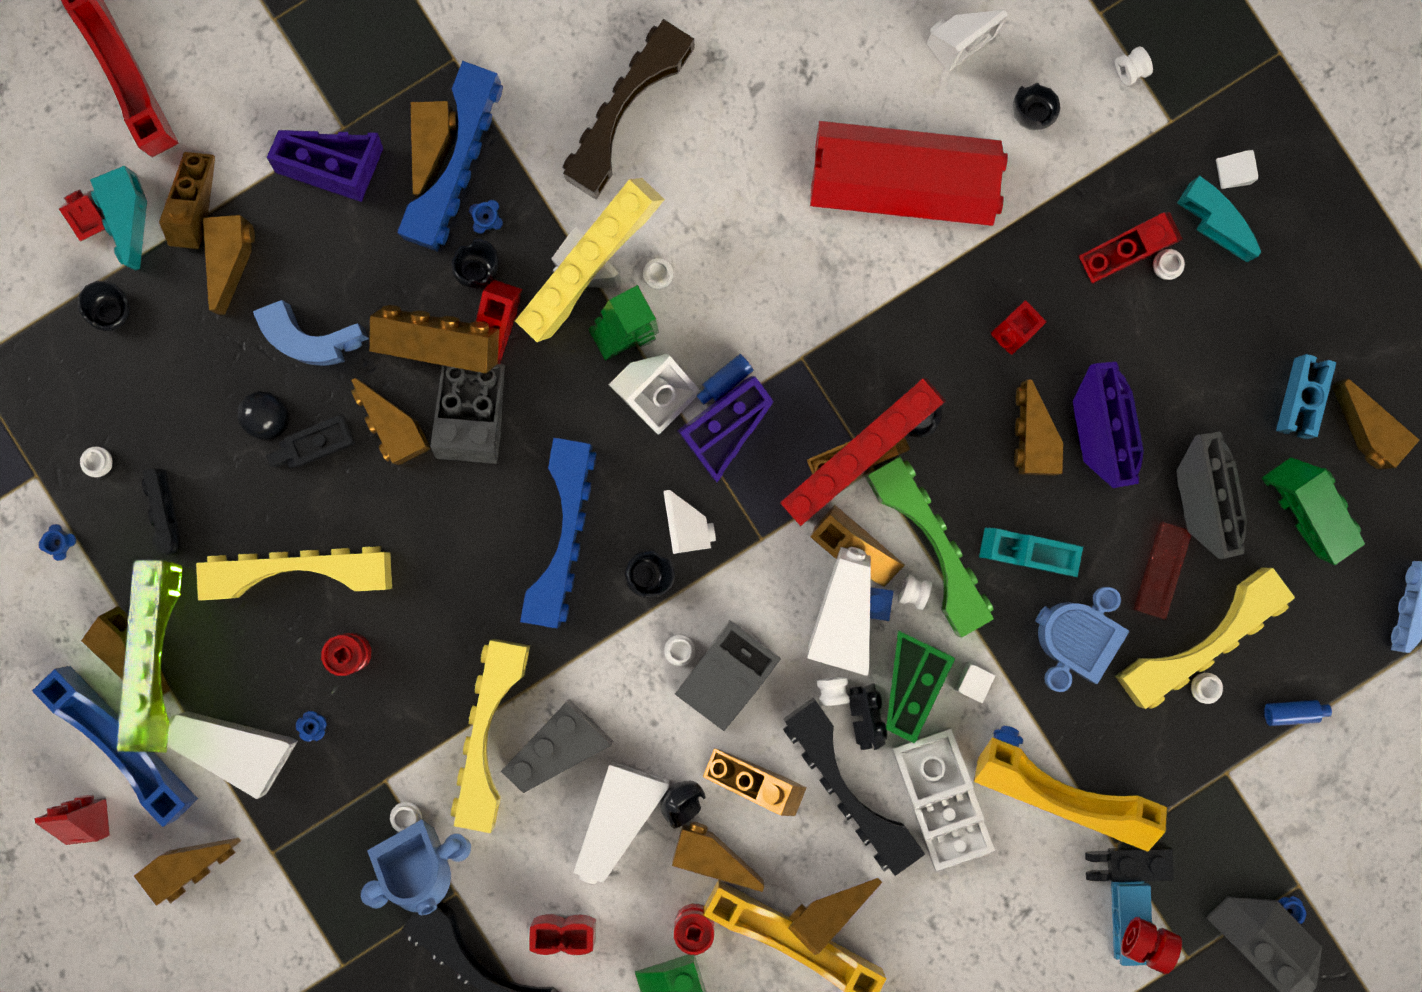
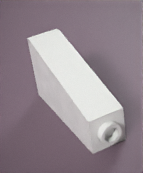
[807,547,871,676]
[161,711,298,799]
[574,761,670,884]

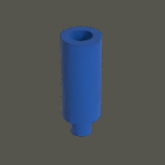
[696,354,754,405]
[1264,700,1332,726]

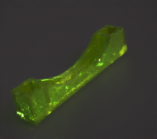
[117,560,182,753]

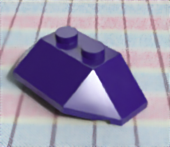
[1073,361,1144,488]

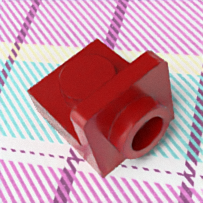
[59,189,105,242]
[991,300,1046,355]

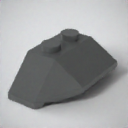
[1176,431,1247,559]
[1205,896,1322,992]

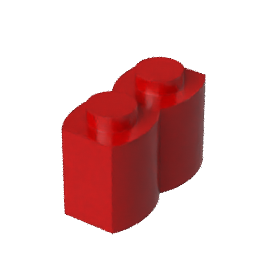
[529,914,596,955]

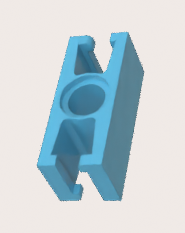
[1276,354,1336,439]
[1111,881,1152,966]

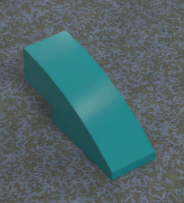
[1177,176,1261,262]
[979,527,1083,577]

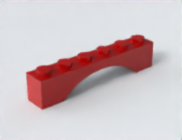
[61,0,179,158]
[780,377,946,526]

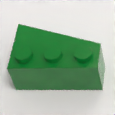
[588,285,659,361]
[1262,457,1365,565]
[886,630,955,744]

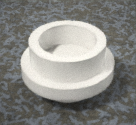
[1153,249,1185,280]
[643,258,674,290]
[80,447,113,477]
[664,635,695,666]
[1191,673,1223,704]
[390,802,422,832]

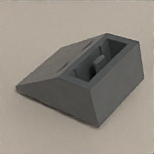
[430,364,505,464]
[675,620,781,731]

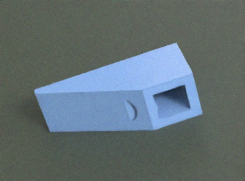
[1391,561,1422,653]

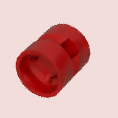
[321,633,371,676]
[674,903,714,955]
[1121,917,1182,974]

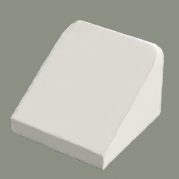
[1216,150,1258,189]
[954,662,996,703]

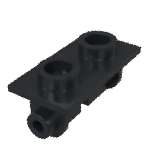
[849,683,888,750]

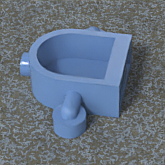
[1035,587,1129,692]
[361,820,471,915]

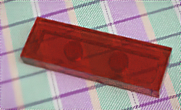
[1134,522,1191,620]

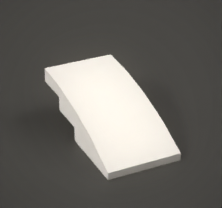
[893,729,995,872]

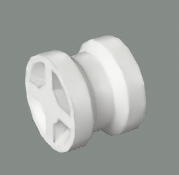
[1115,47,1153,86]
[898,574,932,610]
[817,677,850,706]

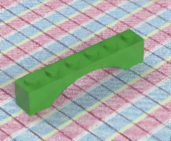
[865,457,994,638]

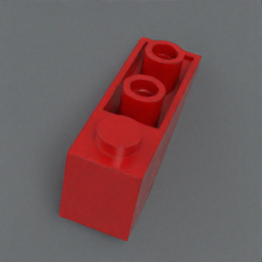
[1079,212,1183,283]
[34,795,110,845]

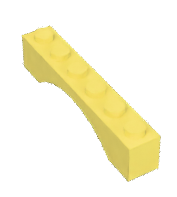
[515,178,665,342]
[196,546,392,600]
[1115,567,1295,709]
[451,639,530,833]

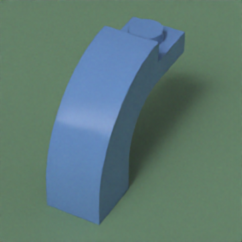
[253,300,369,366]

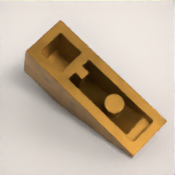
[411,101,458,199]
[203,215,255,315]
[1332,379,1419,469]
[672,822,764,892]
[788,878,882,955]

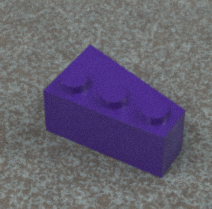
[266,130,384,202]
[677,376,774,482]

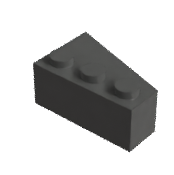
[501,699,614,793]

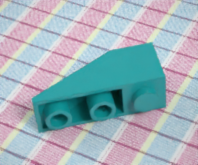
[90,166,147,271]

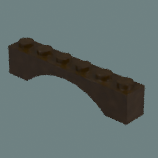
[562,19,695,200]

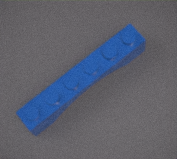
[397,61,503,252]
[520,438,597,628]
[32,666,198,827]

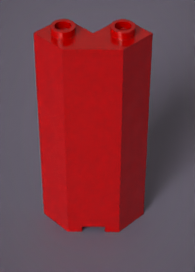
[810,121,1008,226]

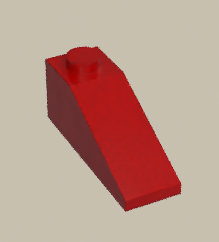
[476,280,523,364]

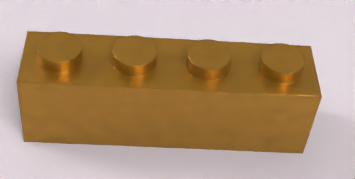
[369,305,499,373]

